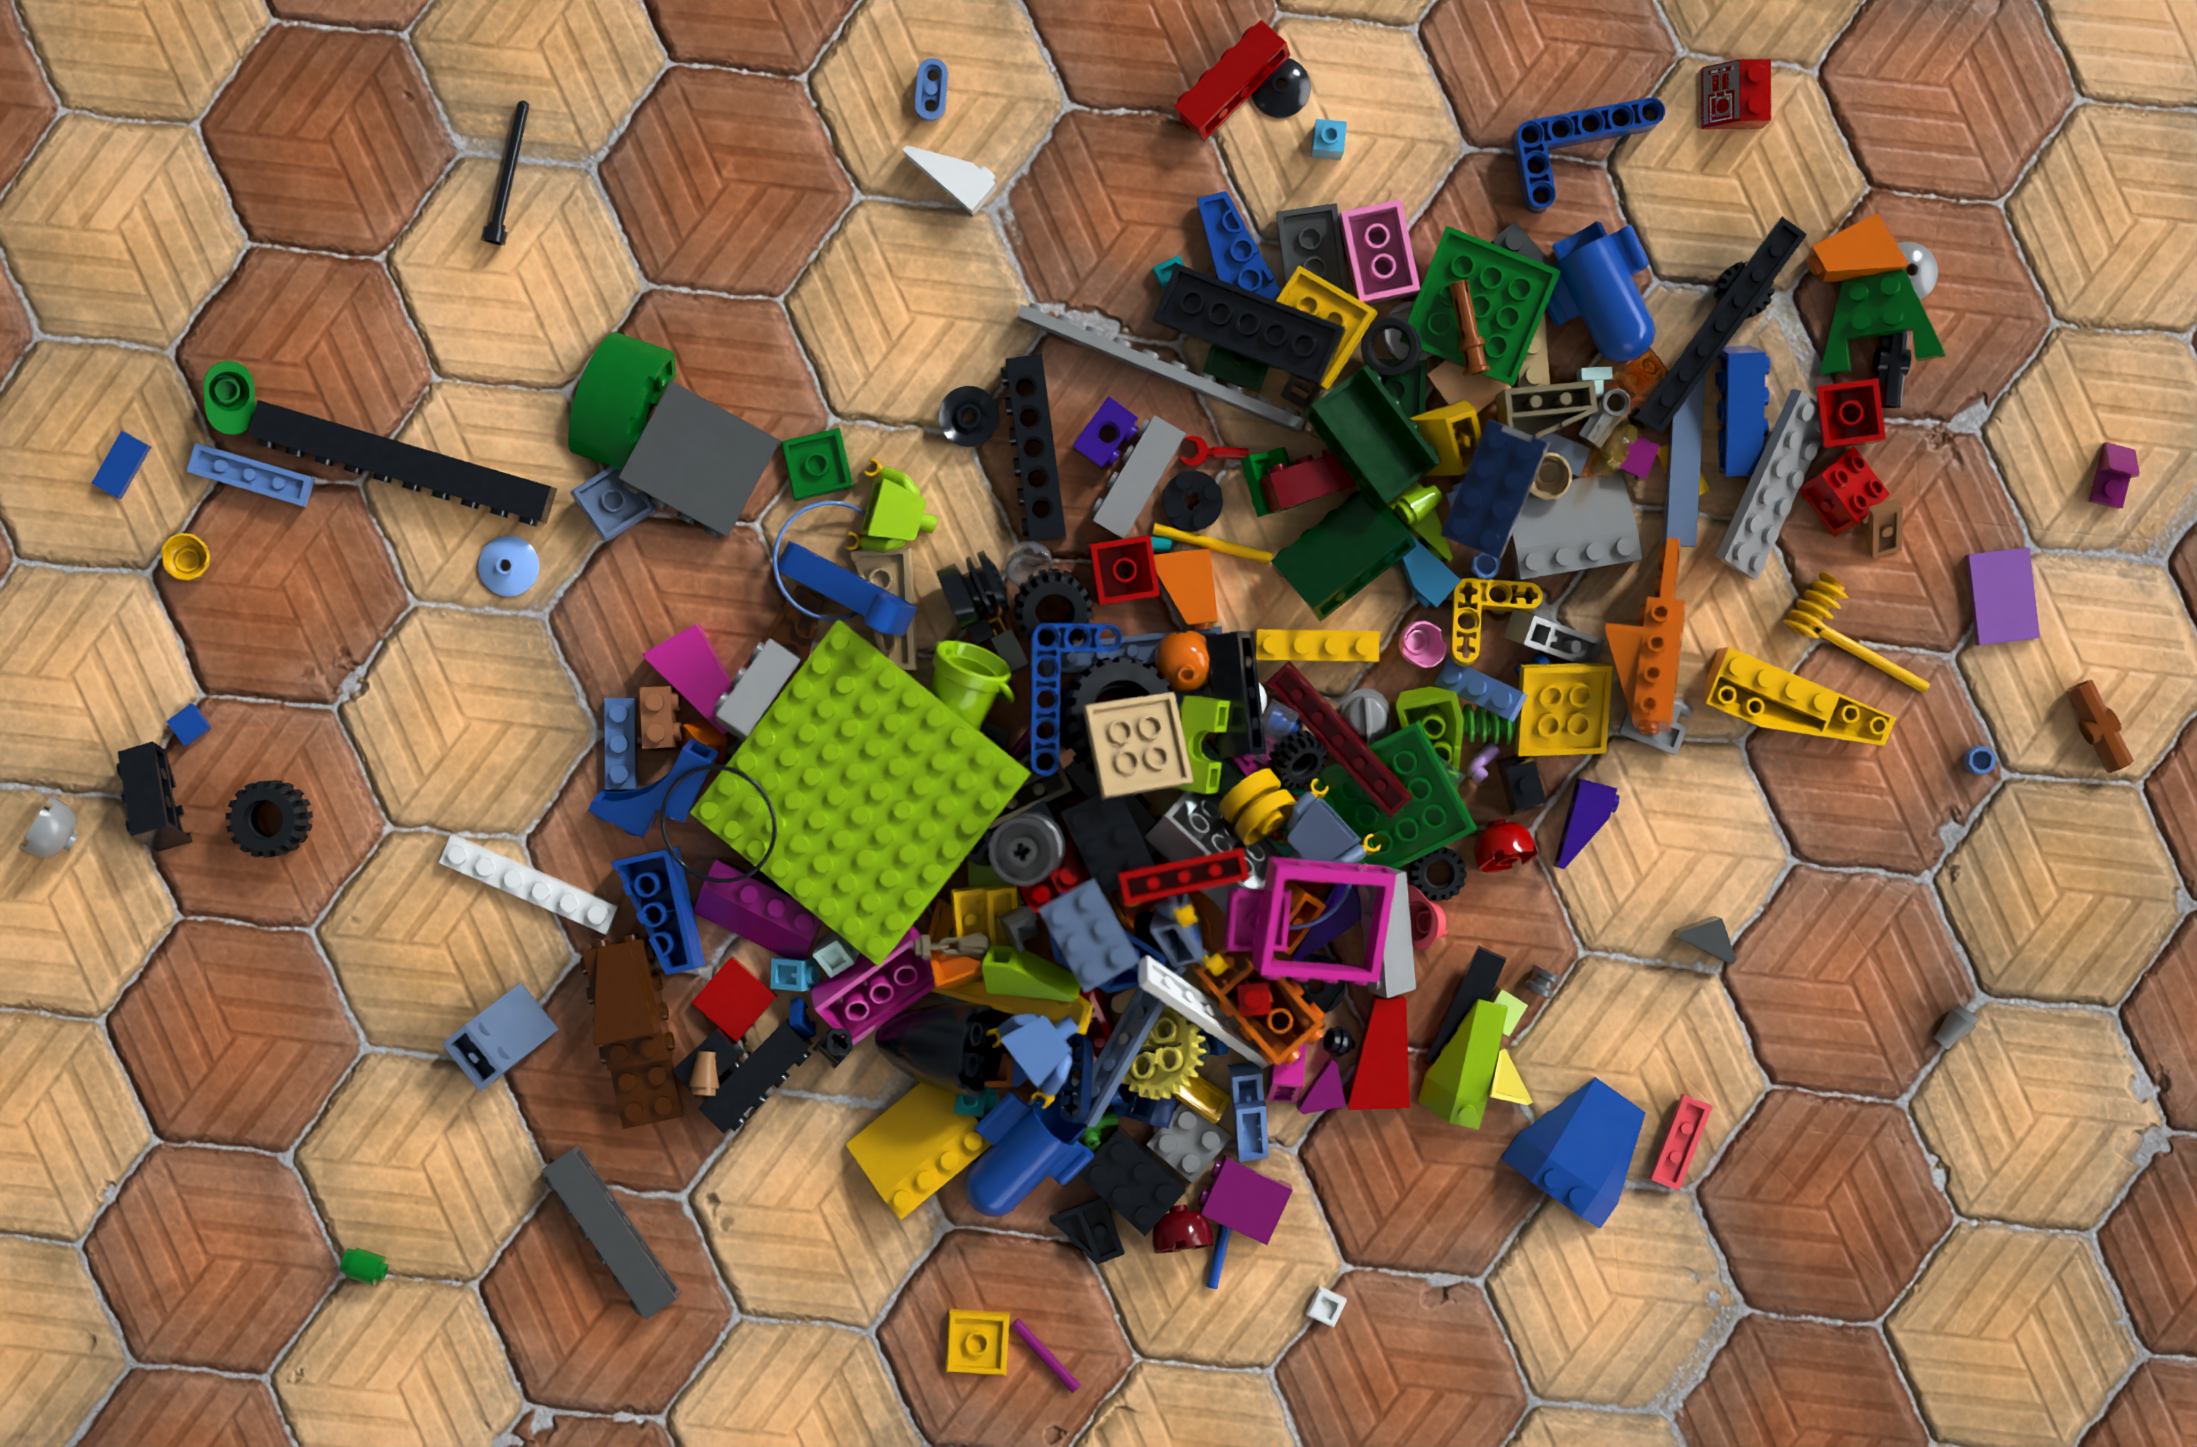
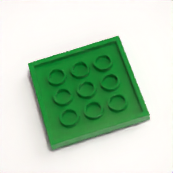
[1399,225,1561,387]
[1313,720,1477,869]

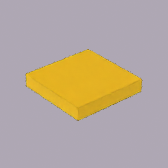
[946,1309,1010,1375]

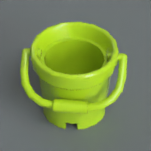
[929,641,1016,731]

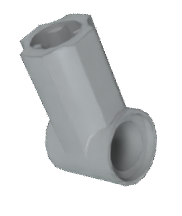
[1577,389,1630,449]

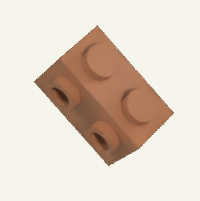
[639,686,682,749]

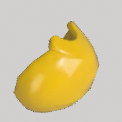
[161,533,210,581]

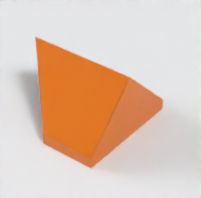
[930,949,983,990]

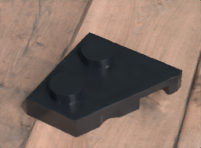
[1049,1196,1125,1265]

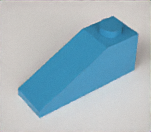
[1400,536,1461,608]

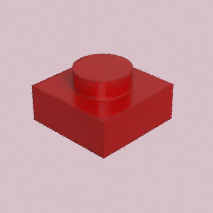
[1238,983,1272,1017]

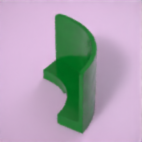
[568,332,676,470]

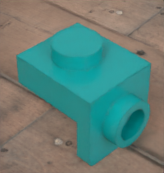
[954,1086,1000,1119]

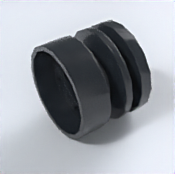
[936,550,1010,629]

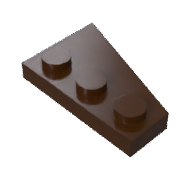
[748,585,824,687]

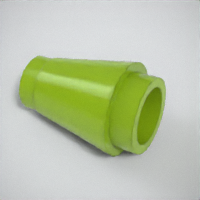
[1395,485,1443,525]

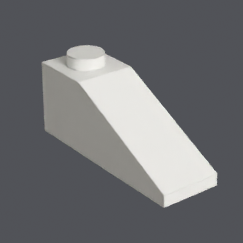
[903,145,997,216]

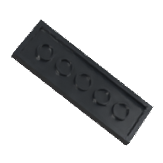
[1152,264,1346,386]

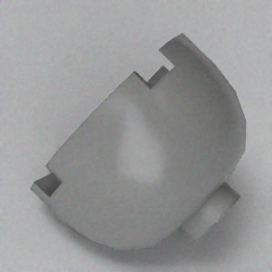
[18,796,79,858]

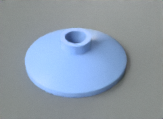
[478,536,539,596]

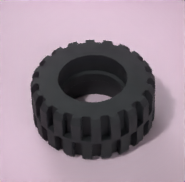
[1060,656,1179,774]

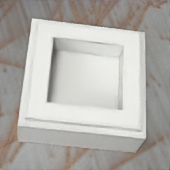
[1306,1286,1347,1328]

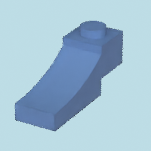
[1228,1062,1269,1162]

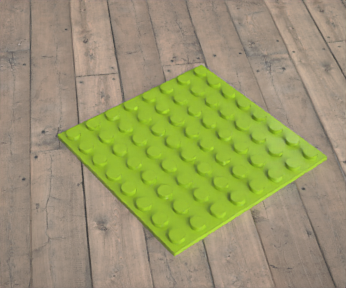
[690,619,1031,967]

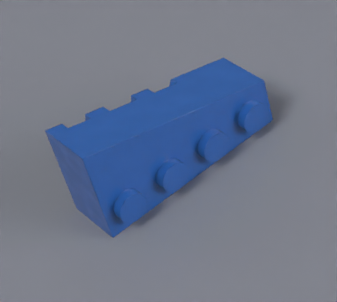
[1715,345,1770,477]
[611,846,706,975]

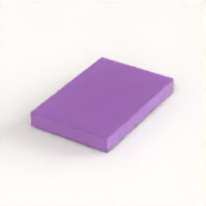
[1965,547,2040,645]

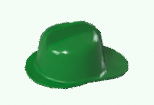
[203,360,256,435]

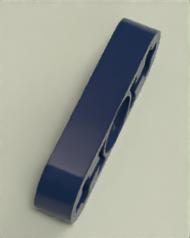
[1059,1033,1094,1124]

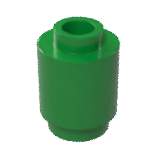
[339,1248,389,1286]

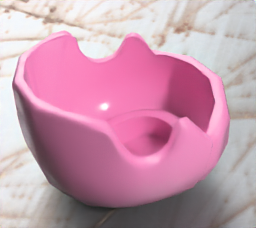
[1398,620,1448,668]

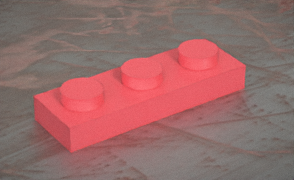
[1649,1093,1712,1191]

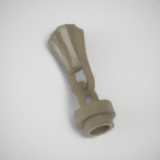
[914,932,991,960]

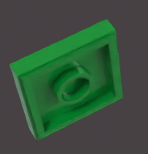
[781,428,854,501]

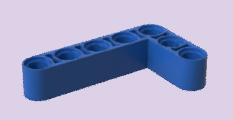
[1513,98,1665,214]
[777,541,918,635]
[1029,623,1122,776]

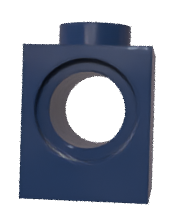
[1125,1092,1177,1129]

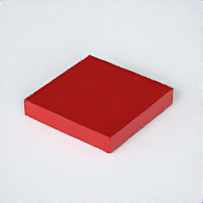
[691,956,778,1042]

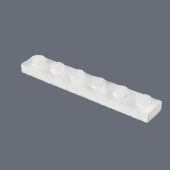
[439,834,620,934]
[1138,955,1269,1069]

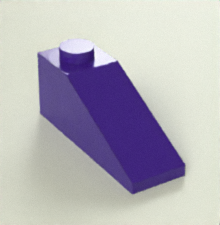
[1553,778,1619,869]
[1291,882,1362,962]

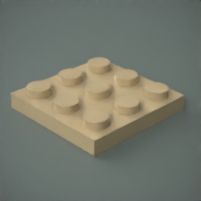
[1083,692,1194,799]

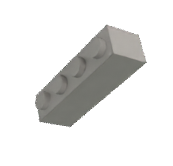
[1091,415,1186,539]
[1358,867,1416,998]

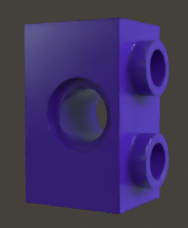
[1072,396,1139,470]

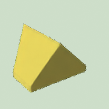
[1489,1044,1533,1105]

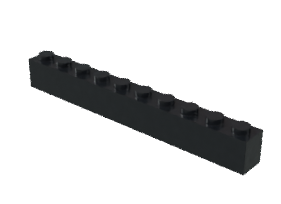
[248,400,557,527]

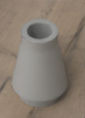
[1933,1003,1979,1049]

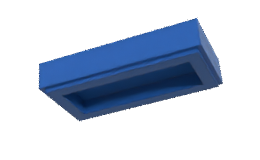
[92,431,151,499]

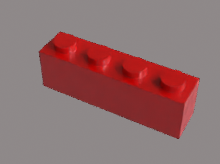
[1174,20,1291,141]
[1118,848,1249,905]

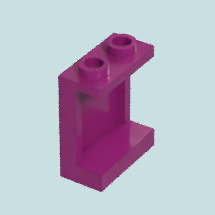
[1197,1155,1293,1245]

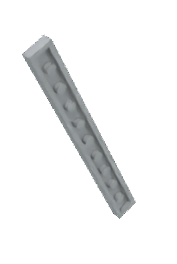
[1017,303,1305,434]

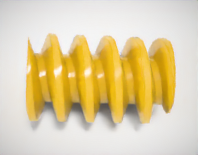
[1783,571,1849,640]

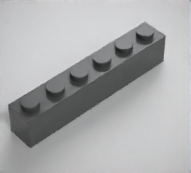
[542,1144,681,1320]

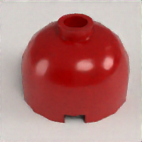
[1474,819,1538,873]

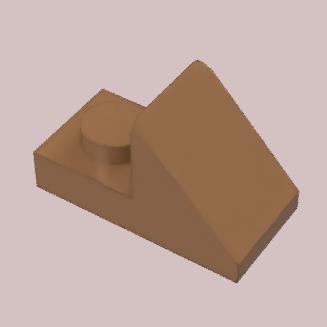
[1860,498,1903,559]

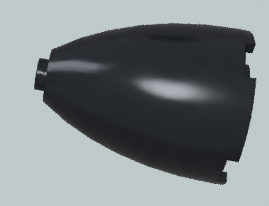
[875,1003,1003,1098]

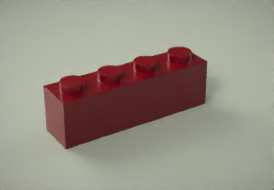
[1259,448,1357,514]

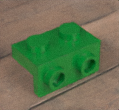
[1240,447,1301,518]

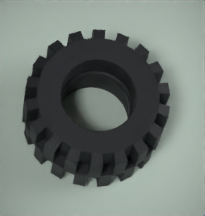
[1014,568,1093,646]
[225,780,313,858]

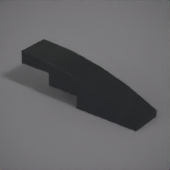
[1425,945,1506,1063]

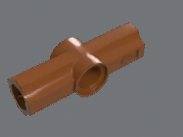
[2065,680,2134,773]

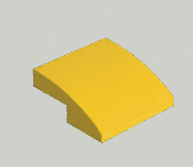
[950,885,1018,949]

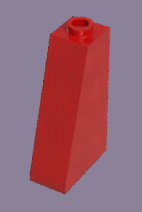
[1346,995,1410,1110]

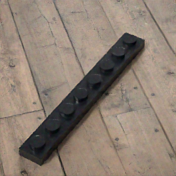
[1634,216,1807,435]

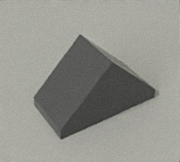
[1672,916,1736,965]

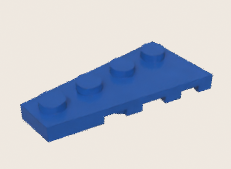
[1197,191,1281,301]

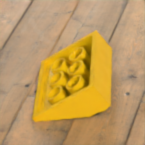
[846,1082,992,1220]

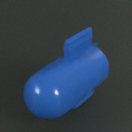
[1546,221,1656,363]
[963,1091,1094,1217]

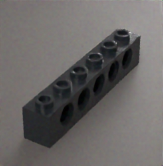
[1001,354,1067,543]

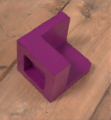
[1617,433,1660,482]

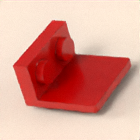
[1799,447,1889,537]

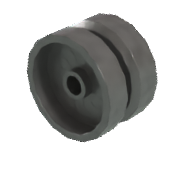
[989,812,1065,886]

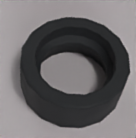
[1360,317,1422,377]

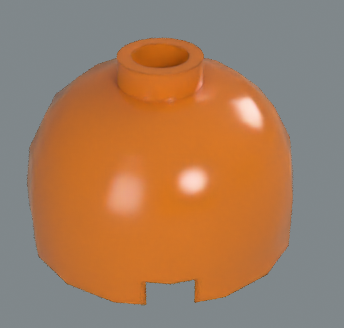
[1155,630,1210,693]

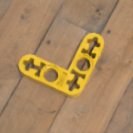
[1450,578,1543,667]

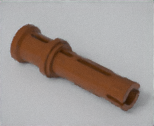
[1449,280,1490,376]

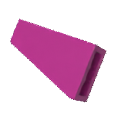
[643,624,735,737]

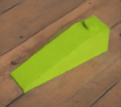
[1396,686,1463,790]

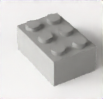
[713,638,800,741]

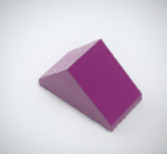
[1296,1056,1346,1114]

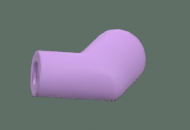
[1466,741,1501,783]

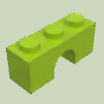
[1172,696,1230,794]

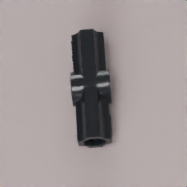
[1872,331,1911,409]

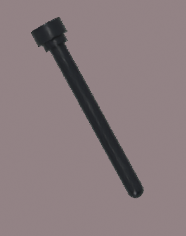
[481,100,529,246]

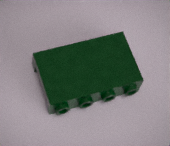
[1303,364,1441,511]
[1271,490,1416,622]

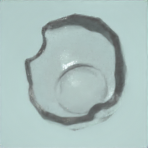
[1005,541,1053,587]

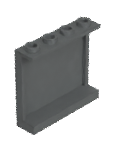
[618,381,781,539]

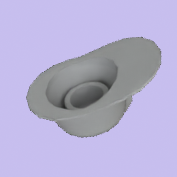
[1341,688,1392,746]

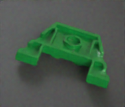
[1821,270,1946,377]

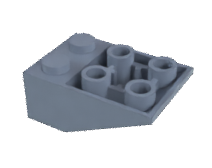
[442,982,559,1091]

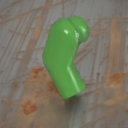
[1081,1110,1119,1150]

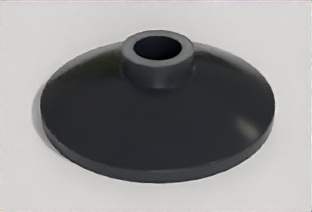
[1251,58,1311,118]
[938,386,999,447]

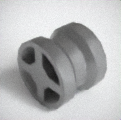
[1523,964,1561,1000]

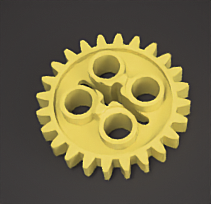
[1122,1005,1206,1100]

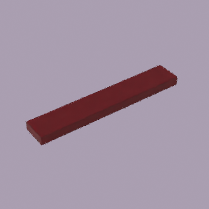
[1266,661,1414,818]

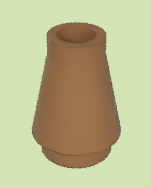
[688,1051,719,1096]

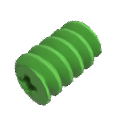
[1462,704,1517,745]

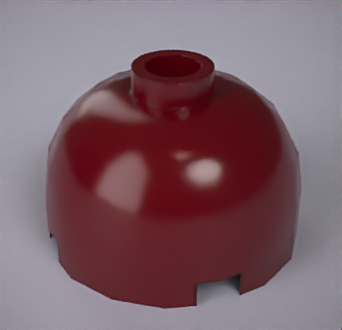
[1152,1204,1213,1254]

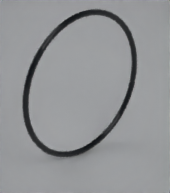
[660,765,777,883]

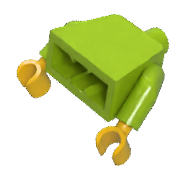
[845,458,937,553]

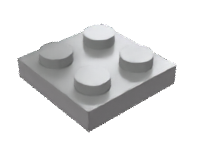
[1146,1102,1232,1183]

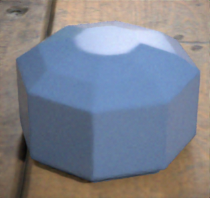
[1470,552,1501,580]
[1963,745,1996,775]

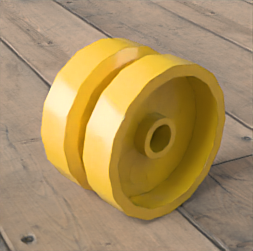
[1218,769,1297,845]

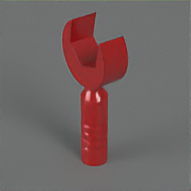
[1179,436,1249,467]

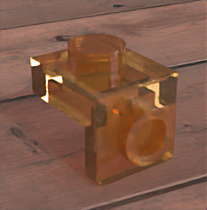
[1613,348,1668,400]

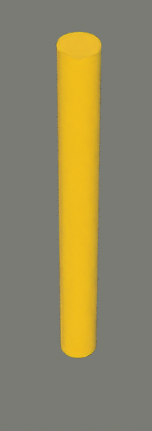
[1152,523,1273,565]
[1817,626,1930,694]

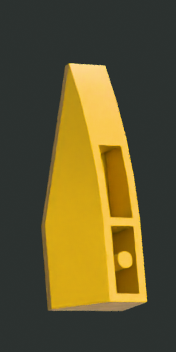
[1704,647,1896,746]

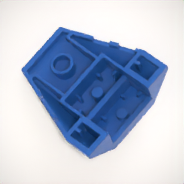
[1501,1077,1646,1228]

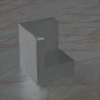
[998,904,1040,953]

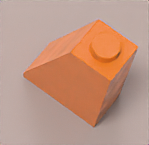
[1807,213,1909,282]
[1154,548,1218,631]

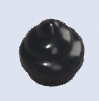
[1323,1026,1356,1057]

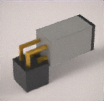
[968,616,1030,675]

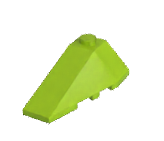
[1418,999,1508,1130]

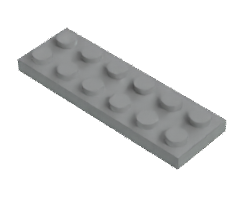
[1715,389,1822,581]

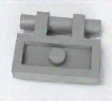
[1617,697,1694,755]

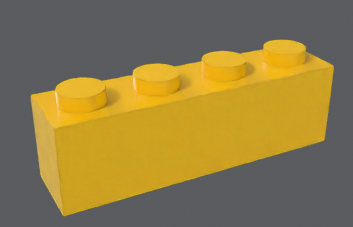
[1254,629,1379,662]

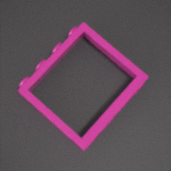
[1252,857,1397,985]

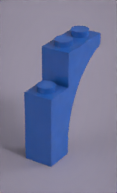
[588,738,719,838]

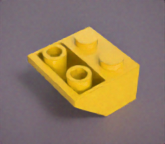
[1410,399,1482,476]

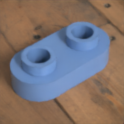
[915,58,949,122]

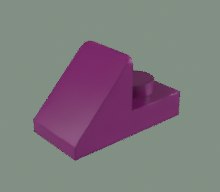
[2089,442,2140,509]

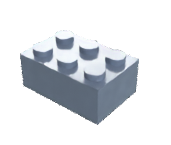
[1038,878,1140,993]

